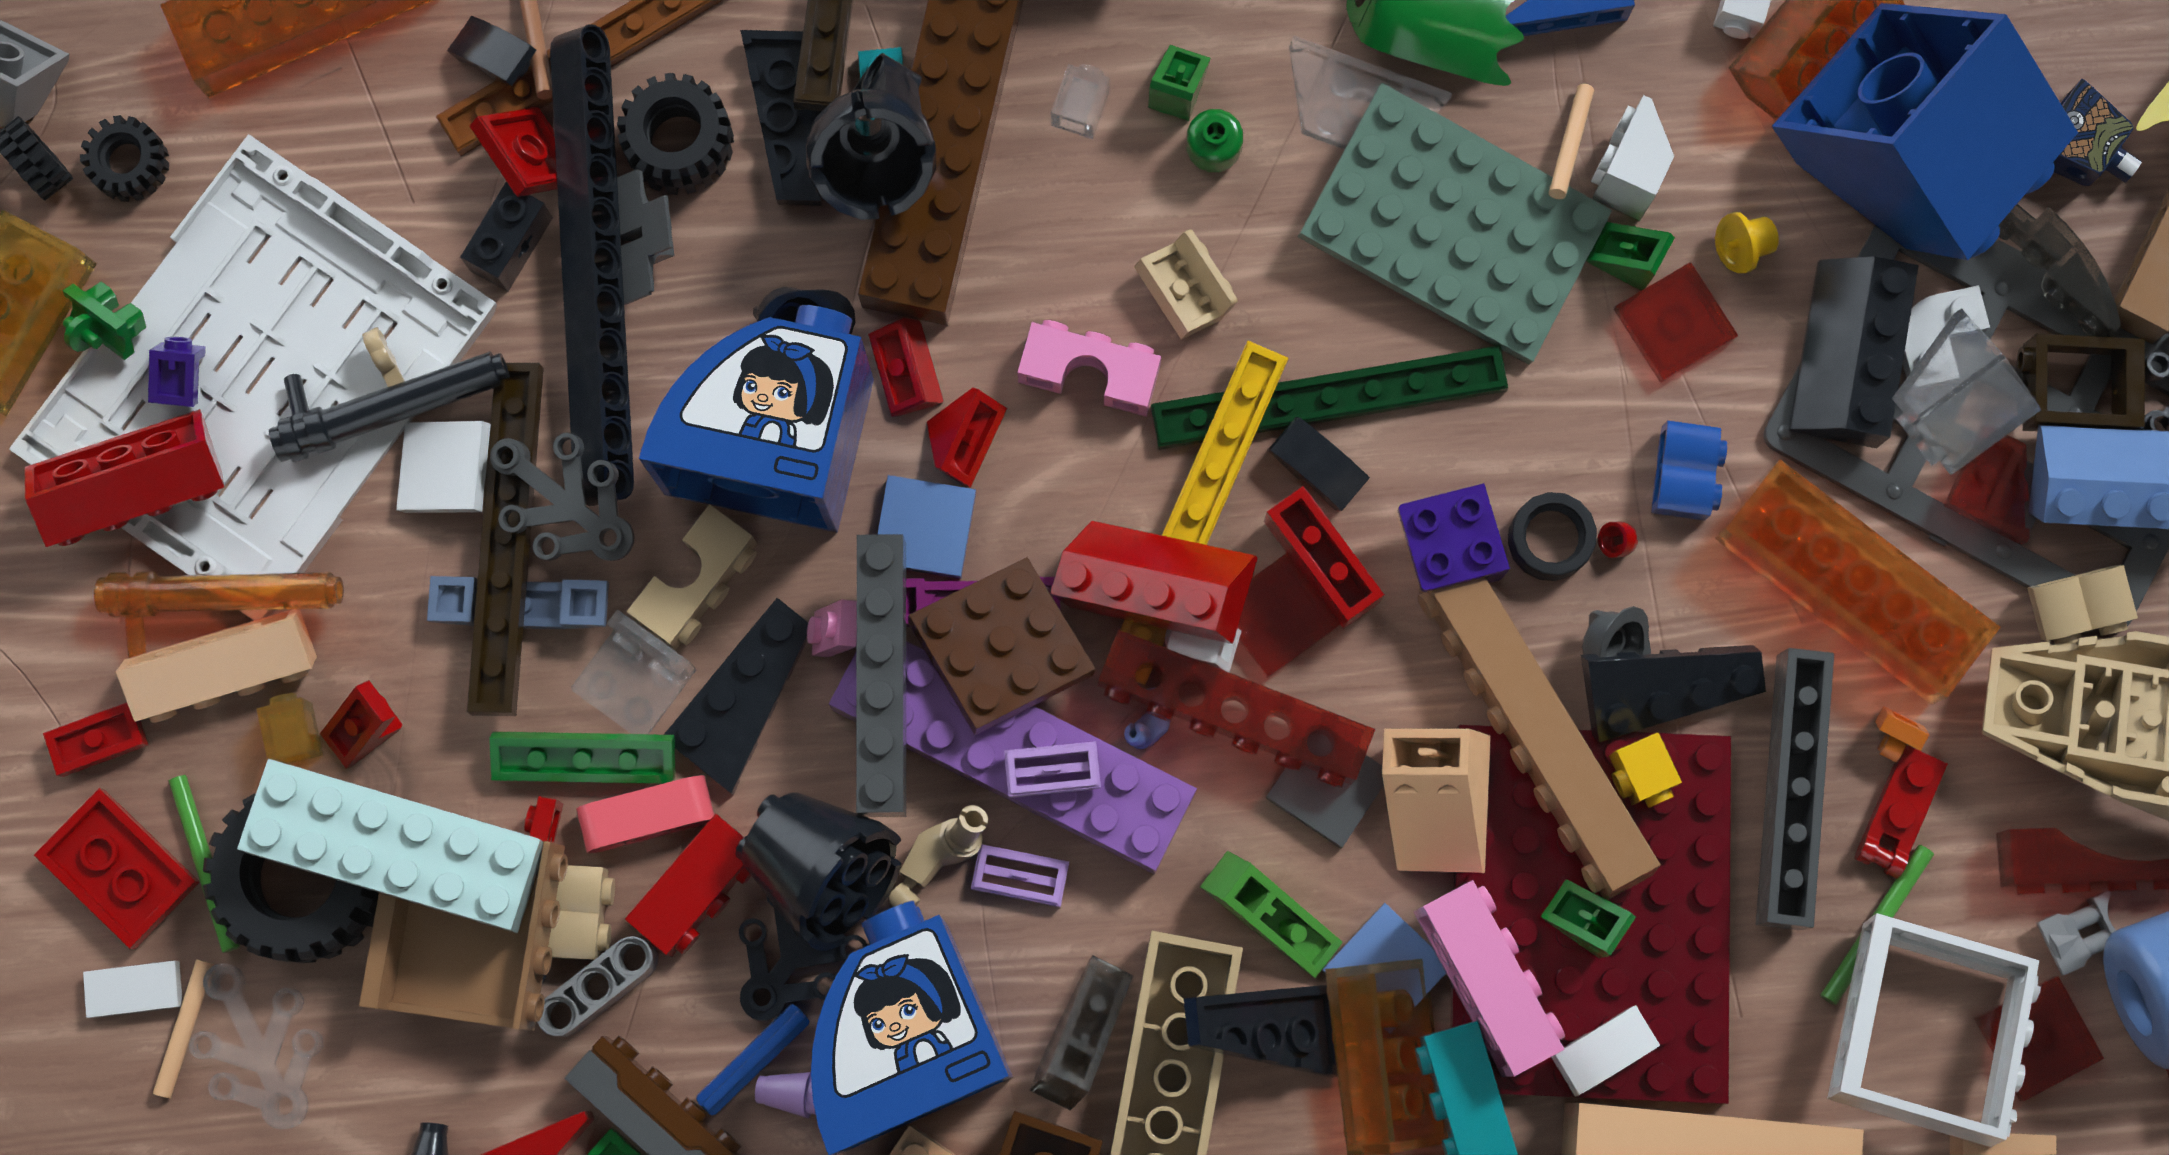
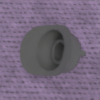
[1582,606,1651,657]

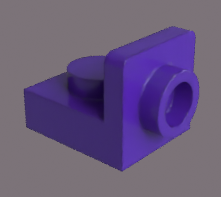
[148,337,206,407]

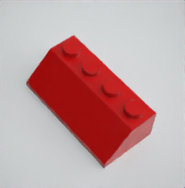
[25,409,225,547]
[1050,521,1258,644]

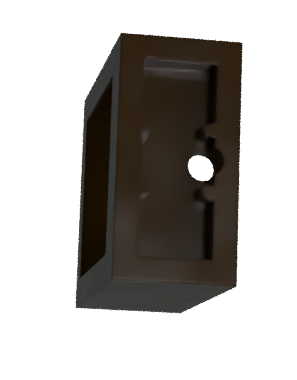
[2016,333,2145,432]

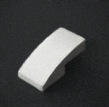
[1552,1005,1660,1097]

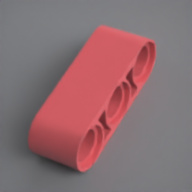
[576,775,714,854]

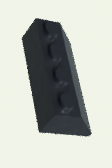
[1789,256,1919,449]

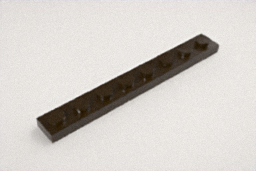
[467,363,544,716]

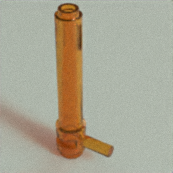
[94,571,344,658]

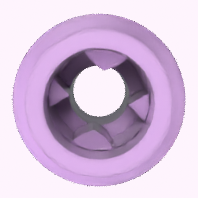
[755,1072,815,1118]

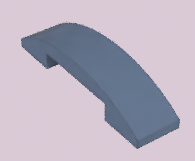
[427,576,609,629]

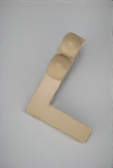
[362,327,405,387]

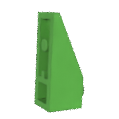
[1200,851,1343,978]

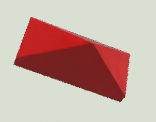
[927,388,1007,488]

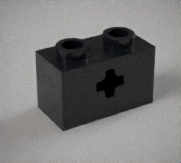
[460,182,553,292]

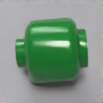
[1186,109,1243,172]

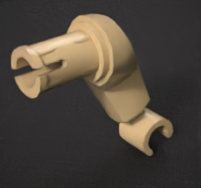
[889,805,988,907]

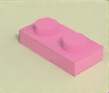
[807,600,857,657]

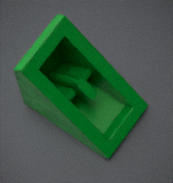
[1148,45,1211,121]
[1586,222,1675,292]
[1541,879,1636,959]

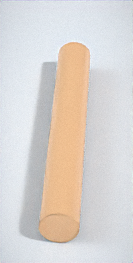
[1549,84,1594,200]
[153,959,214,1098]

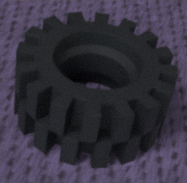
[80,115,170,202]
[0,116,73,201]

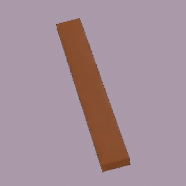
[436,0,723,156]

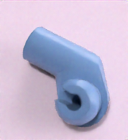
[1124,687,1170,749]

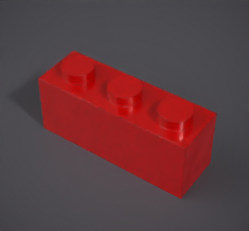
[1264,486,1385,629]
[625,814,752,957]

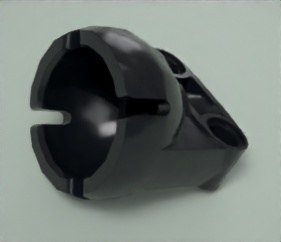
[806,53,936,220]

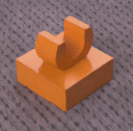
[1875,706,1929,763]

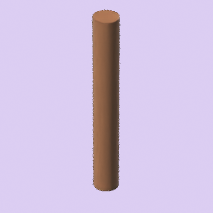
[519,0,552,100]

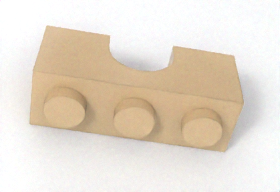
[627,504,757,650]

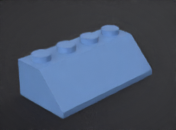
[2028,424,2169,529]

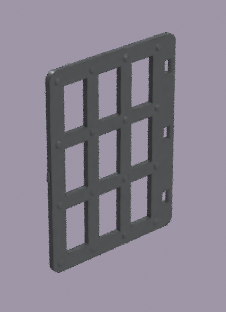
[1763,225,2169,626]

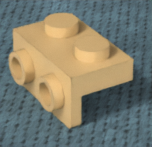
[1134,229,1238,340]

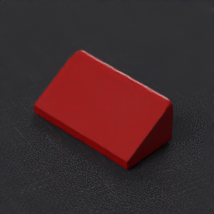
[868,318,943,417]

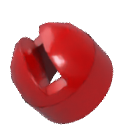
[1598,521,1638,558]

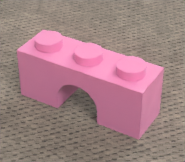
[1018,320,1161,417]

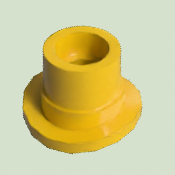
[1715,212,1779,273]

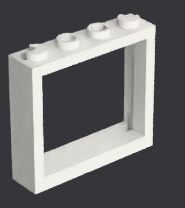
[1827,913,2041,1147]

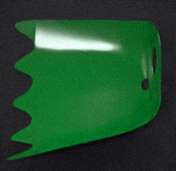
[1346,0,1524,86]

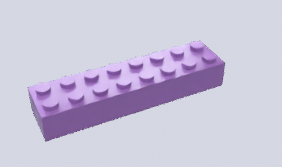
[829,641,1197,874]

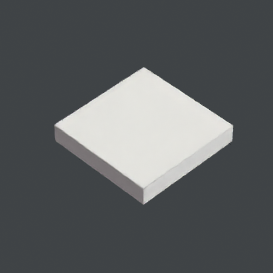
[396,421,491,513]

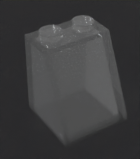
[1892,308,2041,475]

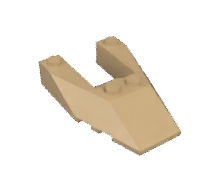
[1982,631,2169,821]

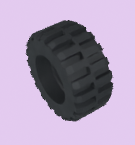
[203,793,379,963]

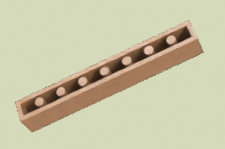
[1418,577,1661,900]

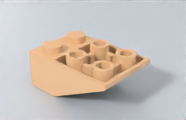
[1382,729,1490,873]

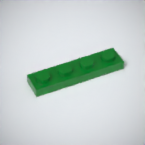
[489,731,675,784]

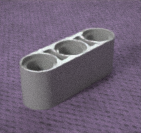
[538,936,658,1037]

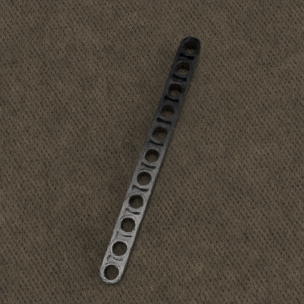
[550,24,634,507]

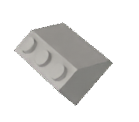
[0,20,69,127]

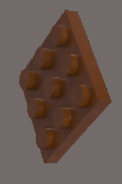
[908,557,1096,735]

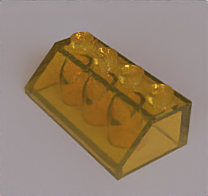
[0,210,97,416]

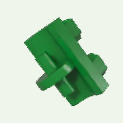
[63,281,146,360]

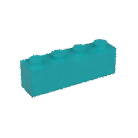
[1415,1021,1518,1155]

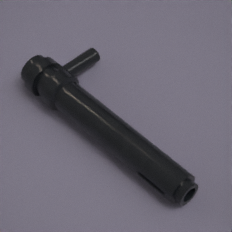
[269,352,510,462]

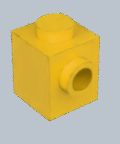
[1609,732,1682,808]

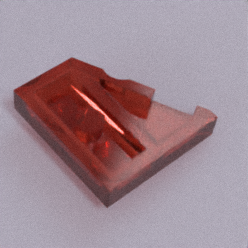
[1943,424,2030,545]

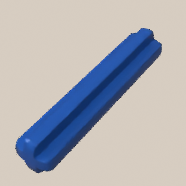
[696,1004,810,1116]

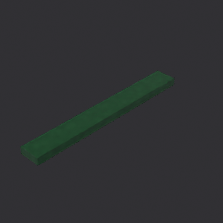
[1150,346,1508,450]

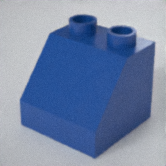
[1772,3,2078,260]

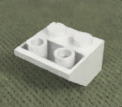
[1591,95,1674,221]

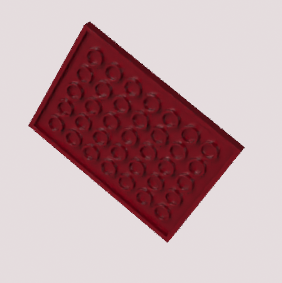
[1450,725,1731,1104]

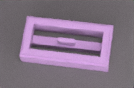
[1004,741,1101,798]
[971,844,1069,908]

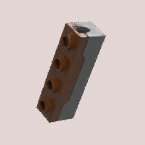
[564,1035,742,1155]

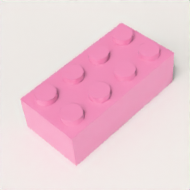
[1414,880,1565,1077]

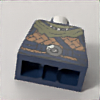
[2053,78,2142,186]

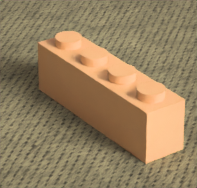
[116,607,317,723]

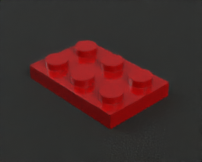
[34,788,200,949]

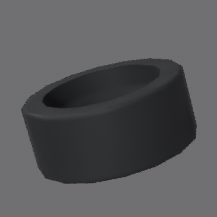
[1508,492,1597,581]

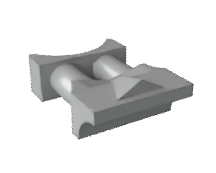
[2036,891,2116,976]

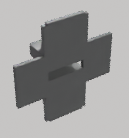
[617,170,675,305]

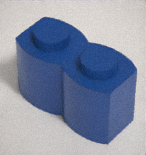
[1651,420,1727,521]

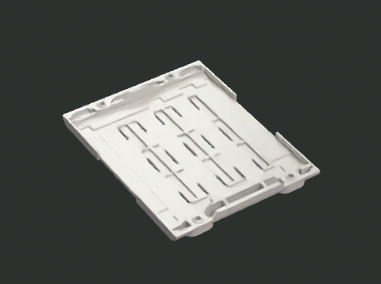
[9,134,497,620]

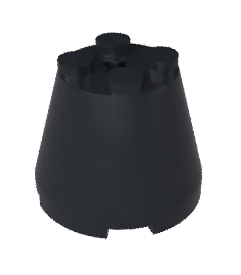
[735,793,902,951]

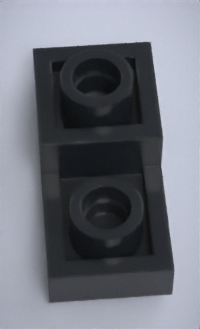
[447,16,537,86]
[1268,417,1370,511]

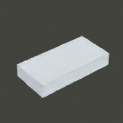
[83,961,182,1018]

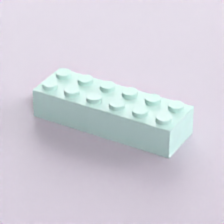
[237,759,544,933]

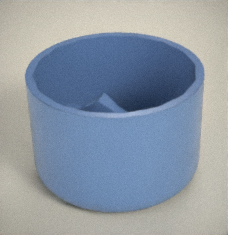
[2103,911,2169,1070]

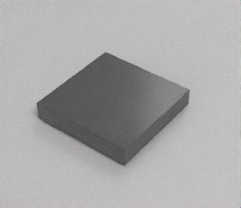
[1266,722,1384,849]

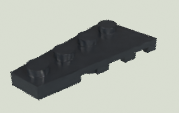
[740,30,822,206]
[1581,645,1766,742]

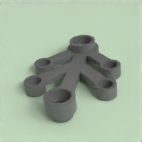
[490,433,635,561]

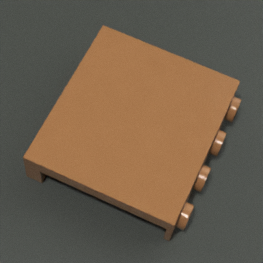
[359,841,568,1031]

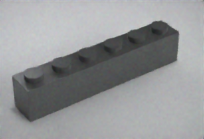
[856,534,906,818]
[1755,648,1834,930]

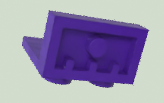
[1398,483,1510,592]

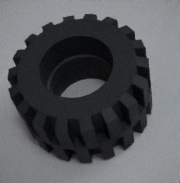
[617,73,734,195]

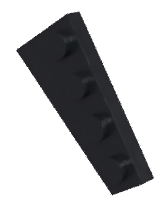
[664,598,808,795]
[1184,984,1344,1078]

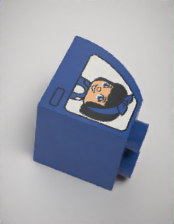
[639,305,874,533]
[811,901,1013,1155]

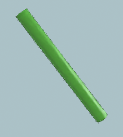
[168,775,240,953]
[1820,845,1934,1006]

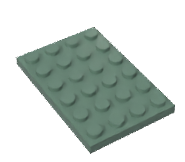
[1298,82,1612,365]

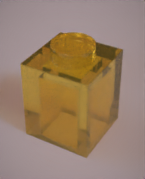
[256,693,324,764]

